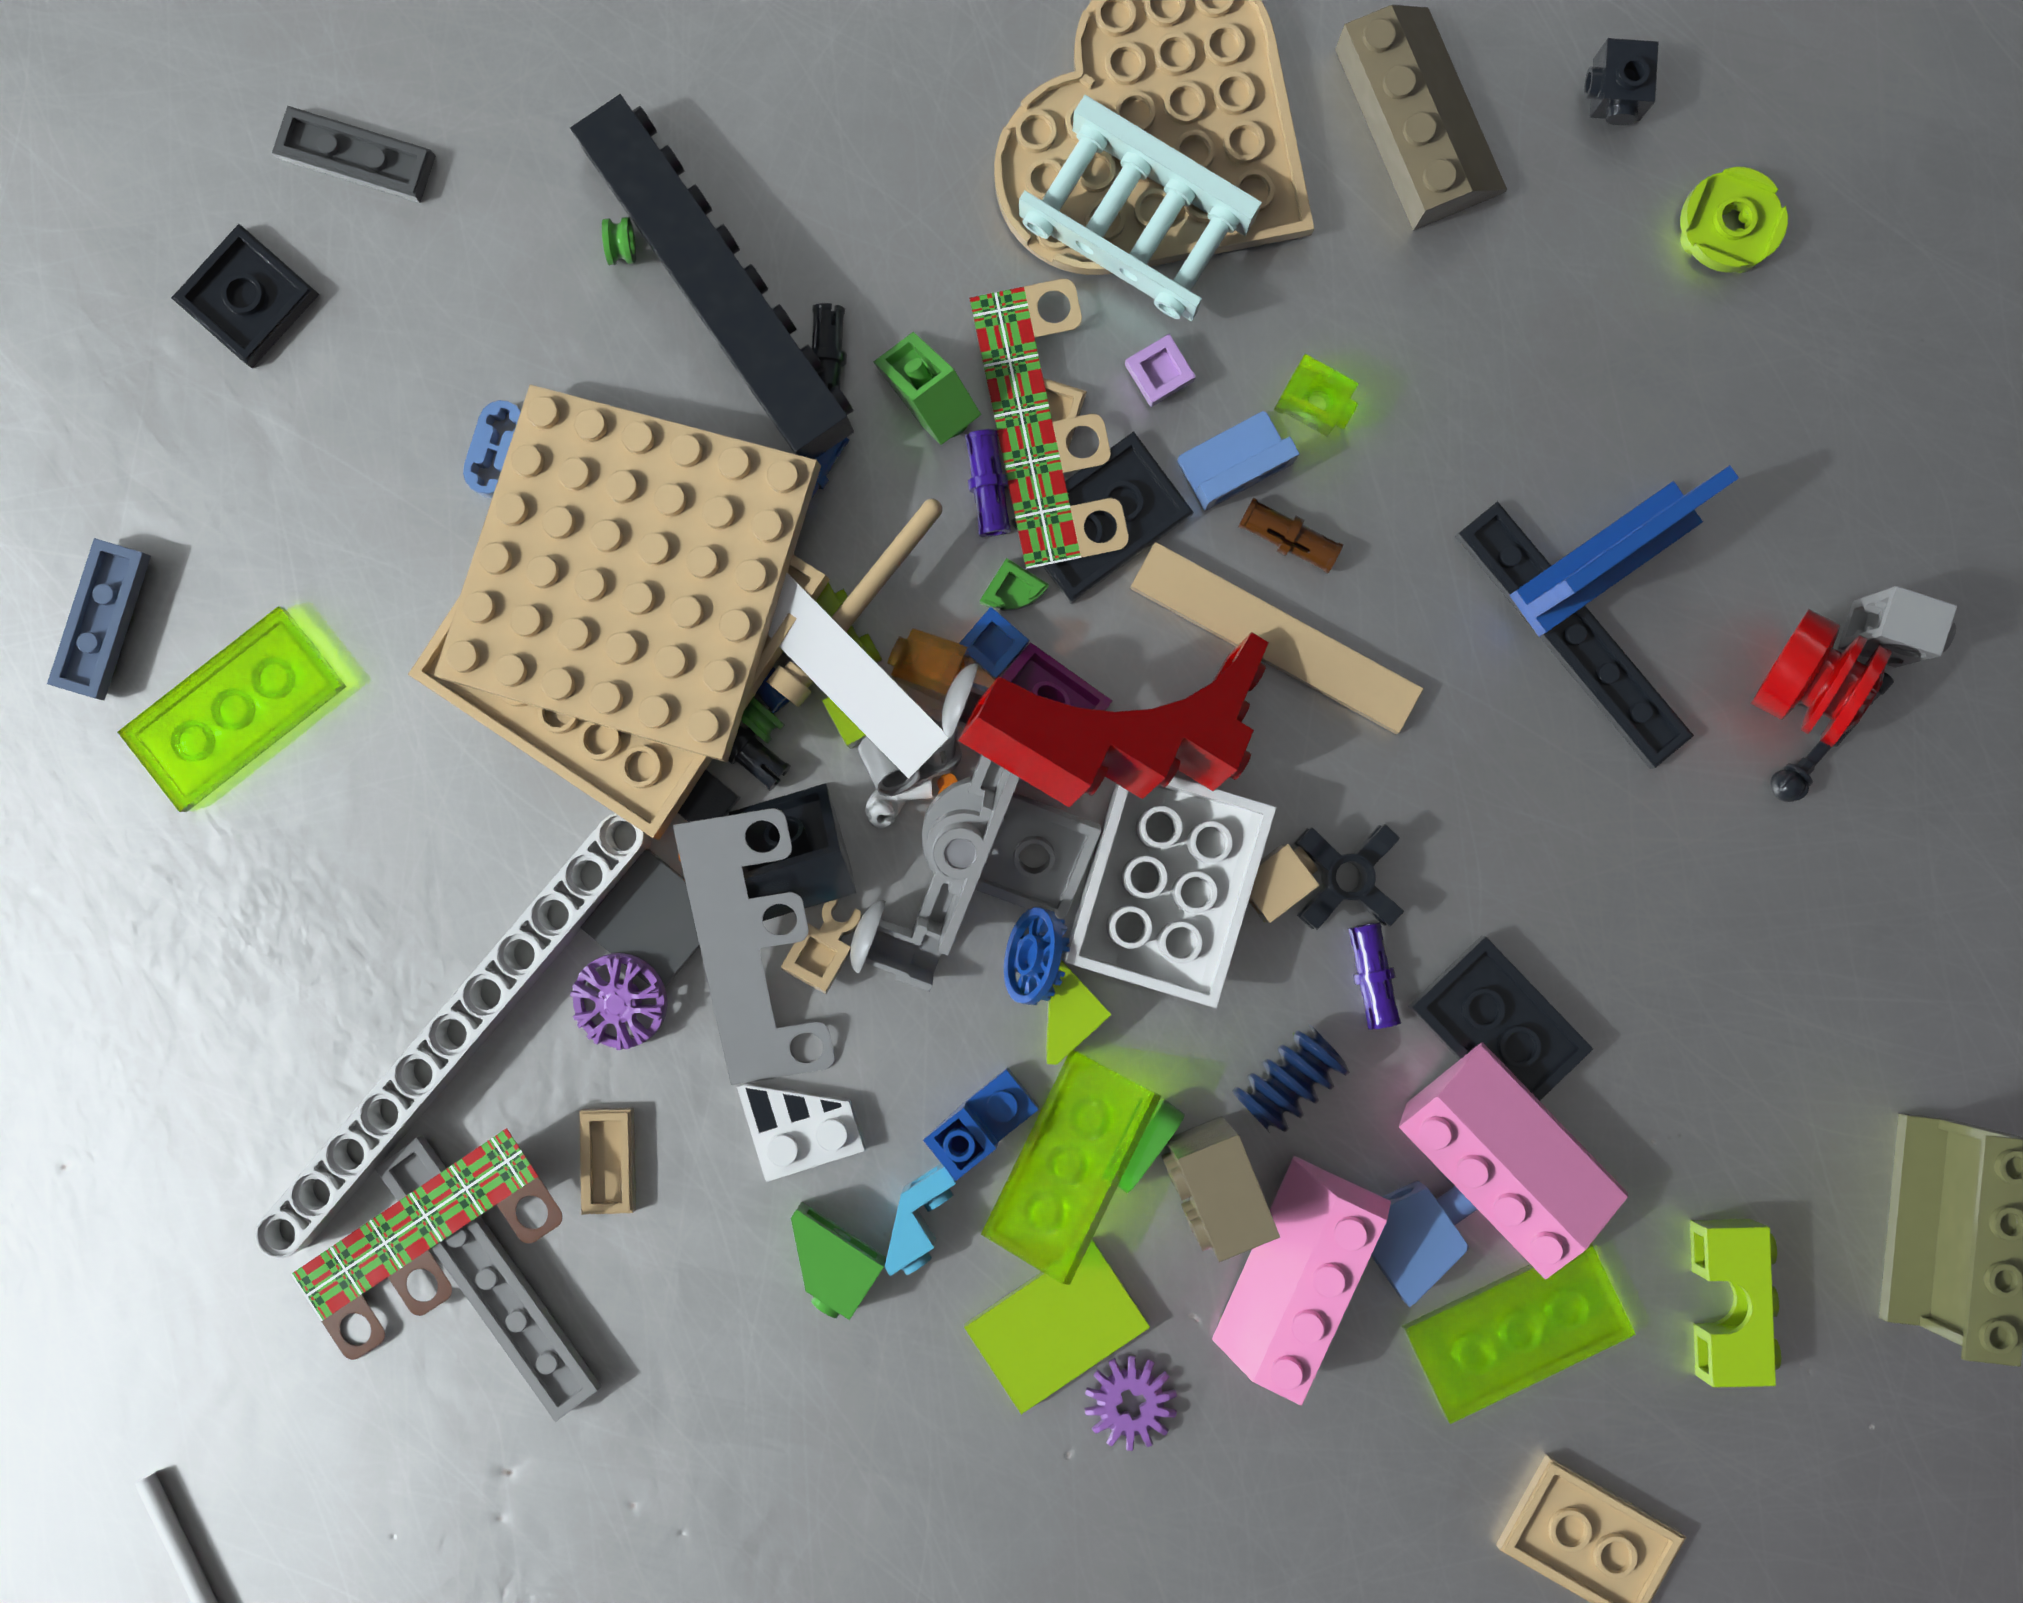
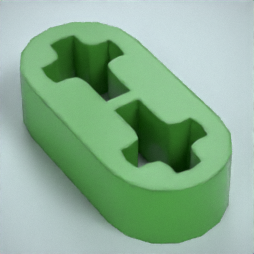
[1106,1099,1185,1193]

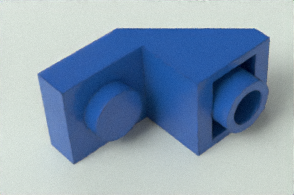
[923,1067,1039,1181]

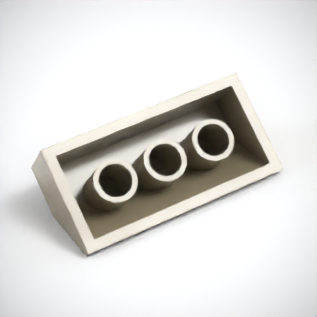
[1335,5,1507,231]

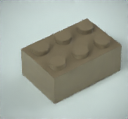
[1161,1116,1281,1262]

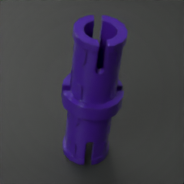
[965,429,1011,537]
[1348,922,1401,1030]

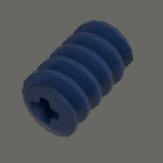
[1232,1024,1350,1133]

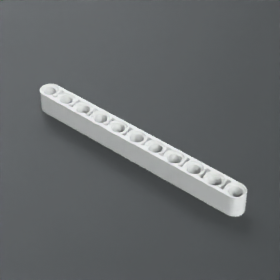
[255,813,652,1259]

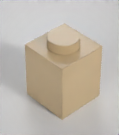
[1248,844,1319,923]

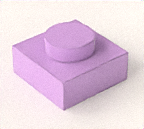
[1125,334,1196,407]

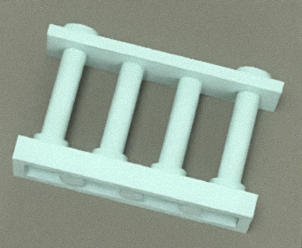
[1019,95,1262,322]

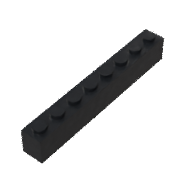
[570,94,854,459]

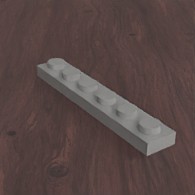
[374,1135,601,1422]

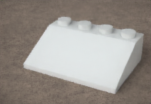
[1062,776,1276,1009]

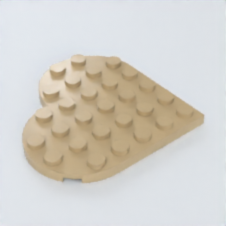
[994,0,1314,275]

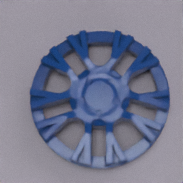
[1004,907,1070,1005]

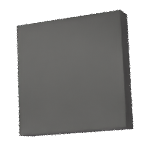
[580,849,700,988]

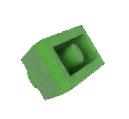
[873,332,982,445]
[791,1202,887,1320]

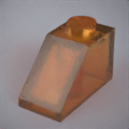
[887,628,970,703]

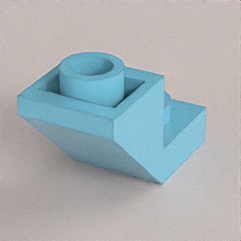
[885,1163,957,1276]

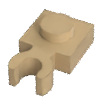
[781,899,861,994]

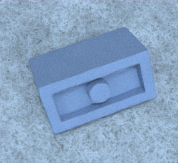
[1177,411,1300,512]

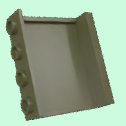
[1879,1113,2023,1367]

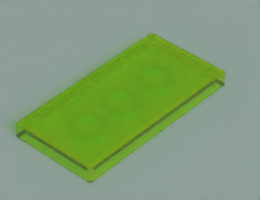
[117,606,347,812]
[981,1050,1161,1285]
[1402,1243,1636,1424]

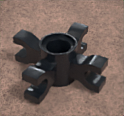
[1293,824,1404,930]

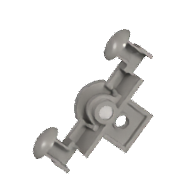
[850,663,1102,992]

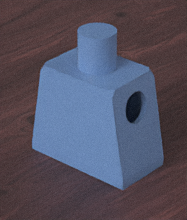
[1371,1181,1478,1307]

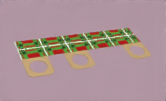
[969,279,1128,569]

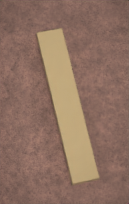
[1130,542,1424,734]

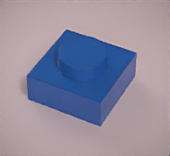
[957,607,1030,680]

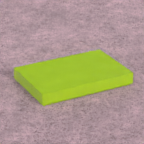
[964,1238,1150,1415]

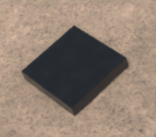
[171,224,319,368]

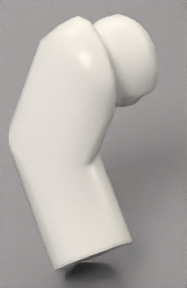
[865,779,933,829]

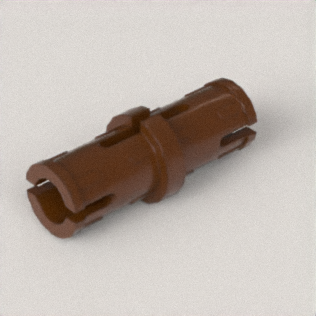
[1238,497,1344,574]

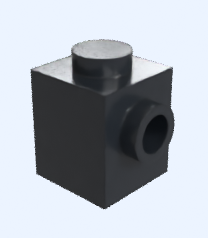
[1584,38,1659,125]

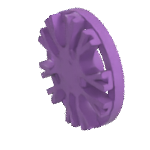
[570,953,667,1050]

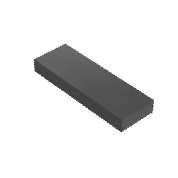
[272,105,436,203]

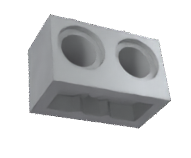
[1838,586,1957,668]

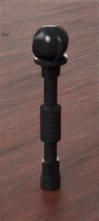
[1770,672,1894,802]

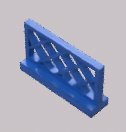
[1509,465,1739,637]

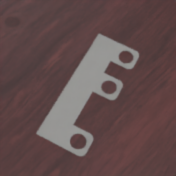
[673,808,834,1085]

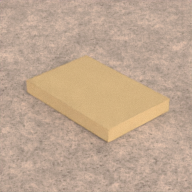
[1496,1454,1686,1603]

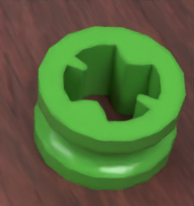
[602,217,636,266]
[741,696,785,744]

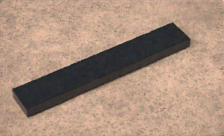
[1455,501,1694,769]

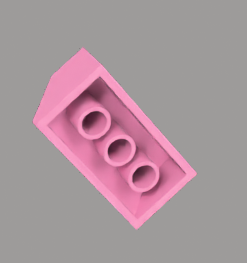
[1399,1042,1628,1280]
[1212,1156,1391,1406]

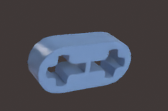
[463,400,521,498]

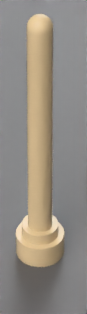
[766,499,942,708]

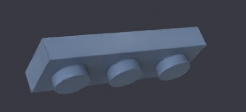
[47,538,151,701]

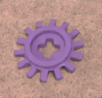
[1085,1355,1177,1451]

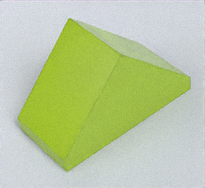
[1046,959,1111,1065]

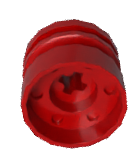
[1751,609,1892,747]

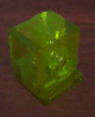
[1273,354,1359,437]

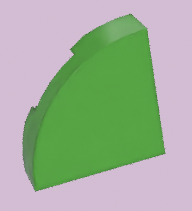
[980,558,1049,611]

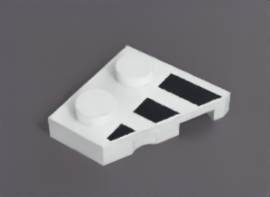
[737,1083,866,1182]

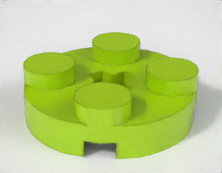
[1680,167,1788,273]

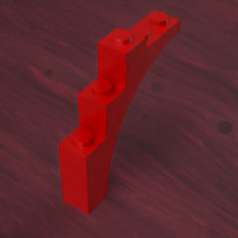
[958,632,1269,807]

